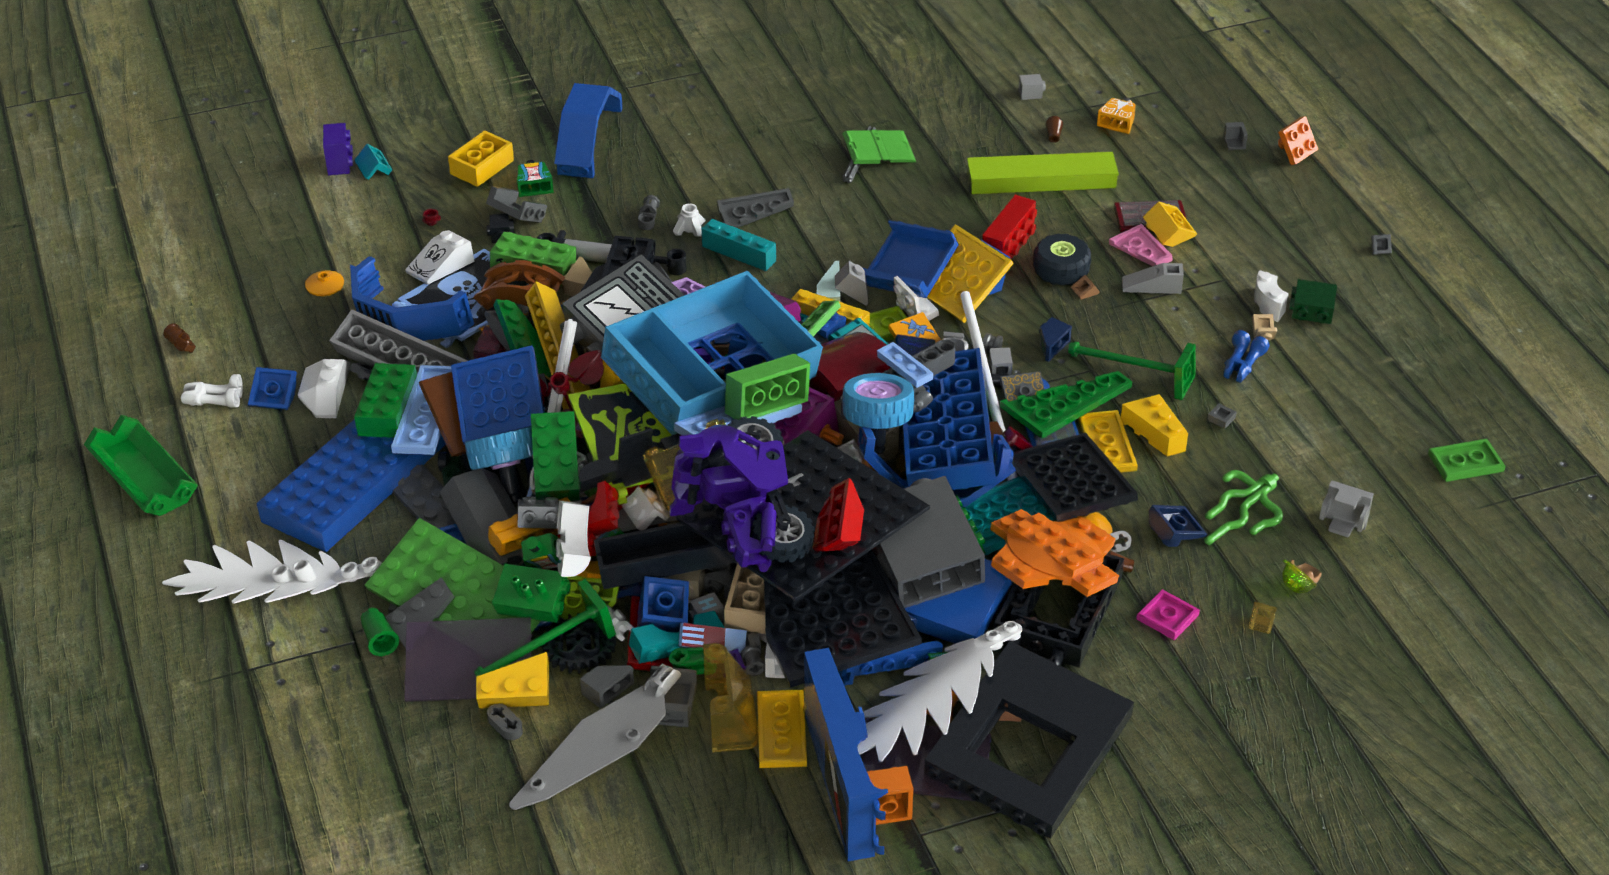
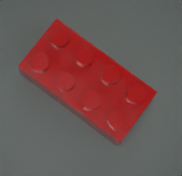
[982,194,1037,260]

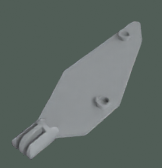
[509,663,681,810]

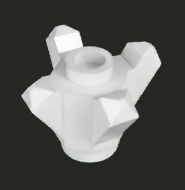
[673,204,706,237]

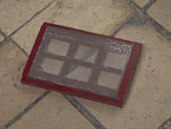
[1114,200,1187,233]

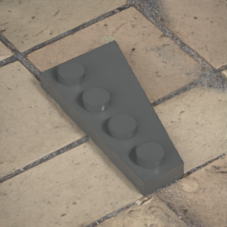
[717,188,794,228]

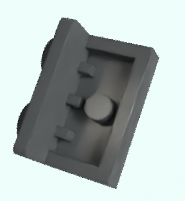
[517,497,559,529]

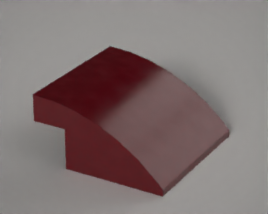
[809,332,891,402]

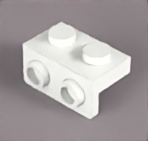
[622,486,669,531]

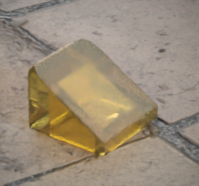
[1249,602,1277,634]

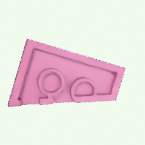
[1109,224,1173,266]

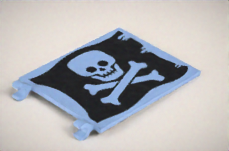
[392,249,529,348]

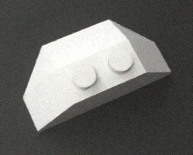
[298,359,351,418]

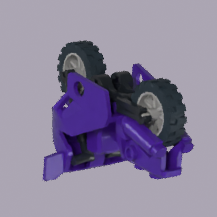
[669,416,815,572]

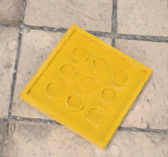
[927,224,1013,323]

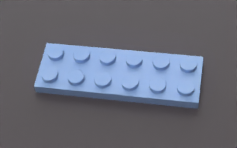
[391,365,452,455]
[674,404,802,436]

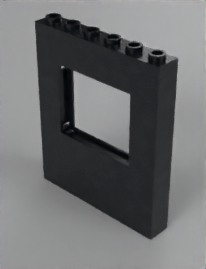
[924,641,1134,839]

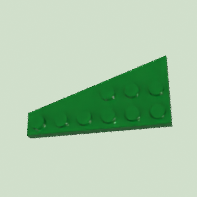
[493,299,552,378]
[1000,371,1132,439]

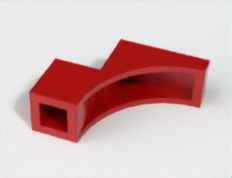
[587,481,619,557]

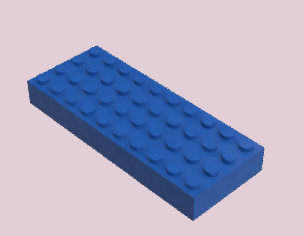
[903,348,997,490]
[256,419,446,552]

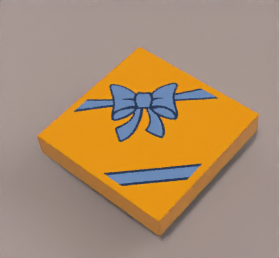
[888,312,941,356]

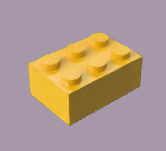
[448,130,514,187]

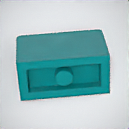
[355,144,392,180]

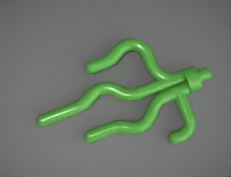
[1204,470,1283,545]

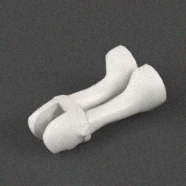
[181,374,243,408]

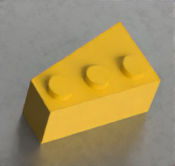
[1121,394,1188,456]
[476,652,549,708]

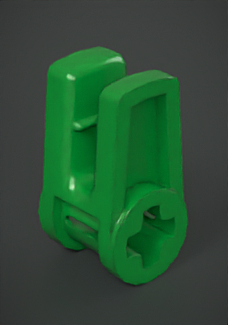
[669,647,717,675]

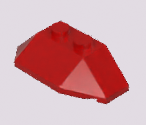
[813,478,864,551]

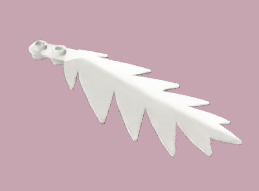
[162,540,382,604]
[857,621,1022,762]

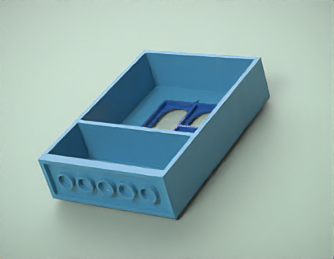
[601,271,823,435]

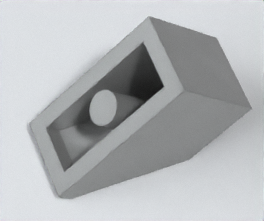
[835,261,868,306]

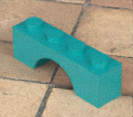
[629,611,725,664]

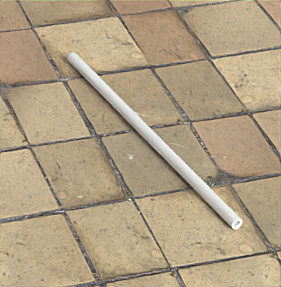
[960,291,1018,481]

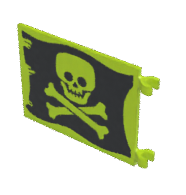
[568,383,675,505]

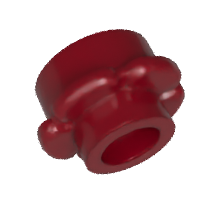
[422,209,441,226]

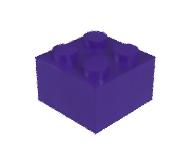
[323,123,353,176]

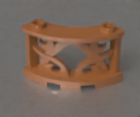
[473,260,565,310]

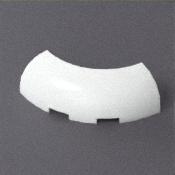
[556,500,591,577]

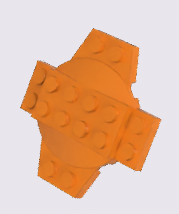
[990,509,1119,597]

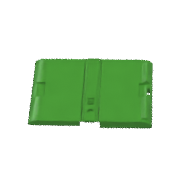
[842,130,916,164]

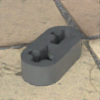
[487,703,523,740]

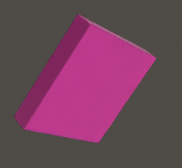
[1137,589,1200,640]

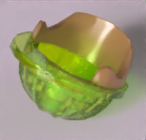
[1282,559,1321,593]

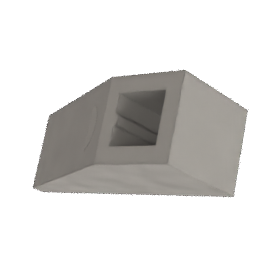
[1122,263,1184,294]

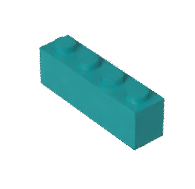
[701,219,776,271]

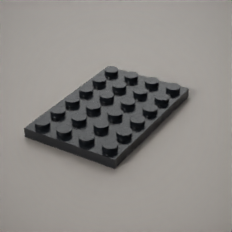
[1012,433,1138,522]

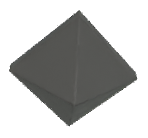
[1371,234,1392,255]

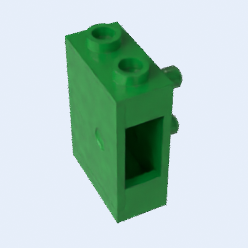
[492,564,571,623]

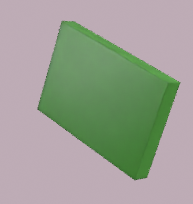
[1428,439,1506,482]

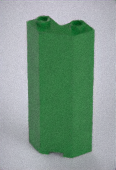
[84,415,198,516]

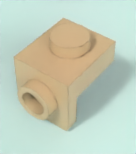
[1252,314,1277,341]

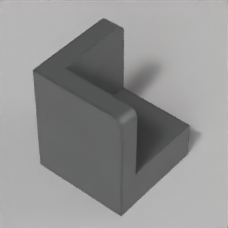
[1223,122,1248,150]

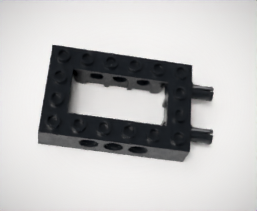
[994,554,1124,668]

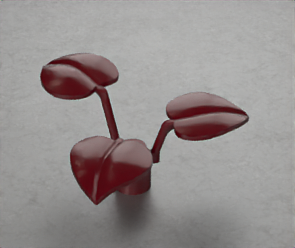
[539,350,604,438]

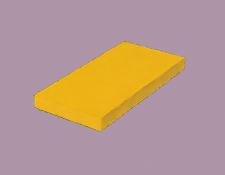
[1077,410,1138,473]
[757,690,807,768]

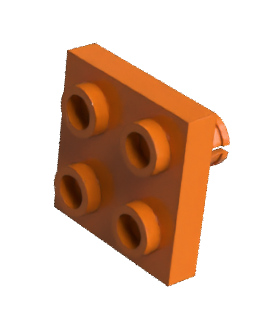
[1278,116,1318,165]

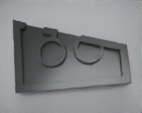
[385,578,455,653]

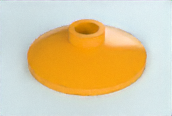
[305,270,344,296]

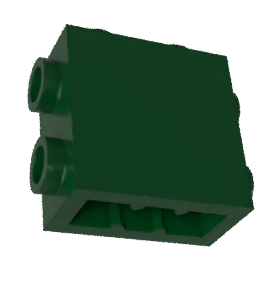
[1289,279,1337,324]

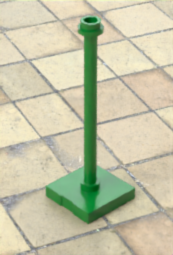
[1068,341,1196,400]
[474,578,616,677]

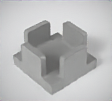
[1319,480,1374,537]

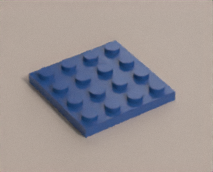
[451,345,545,444]

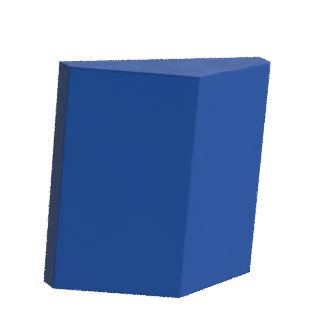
[248,367,297,410]

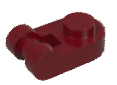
[1003,426,1033,450]

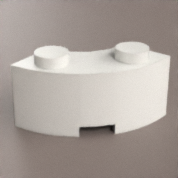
[1254,270,1289,322]

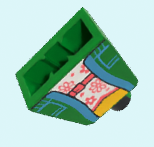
[517,160,554,197]
[521,533,561,570]

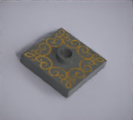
[1000,371,1045,416]

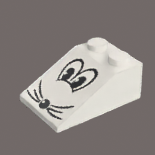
[405,230,475,285]

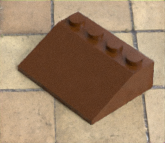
[419,372,466,457]

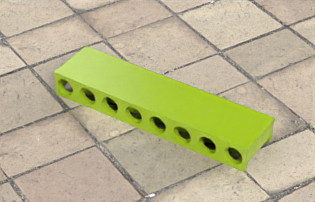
[967,152,1119,194]

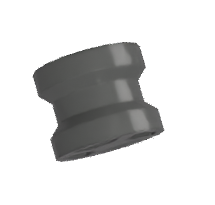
[983,333,1003,353]

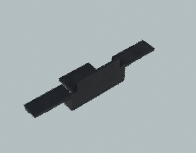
[579,428,682,493]

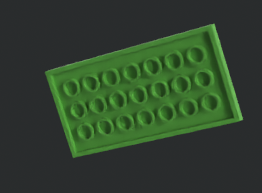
[364,518,541,663]

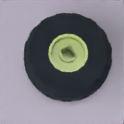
[1033,234,1091,286]

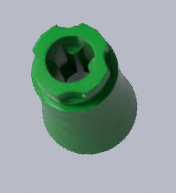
[361,608,400,656]

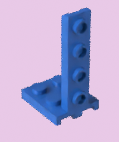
[839,641,943,686]

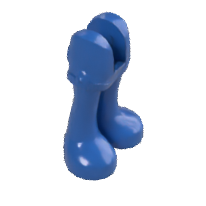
[1223,330,1270,383]

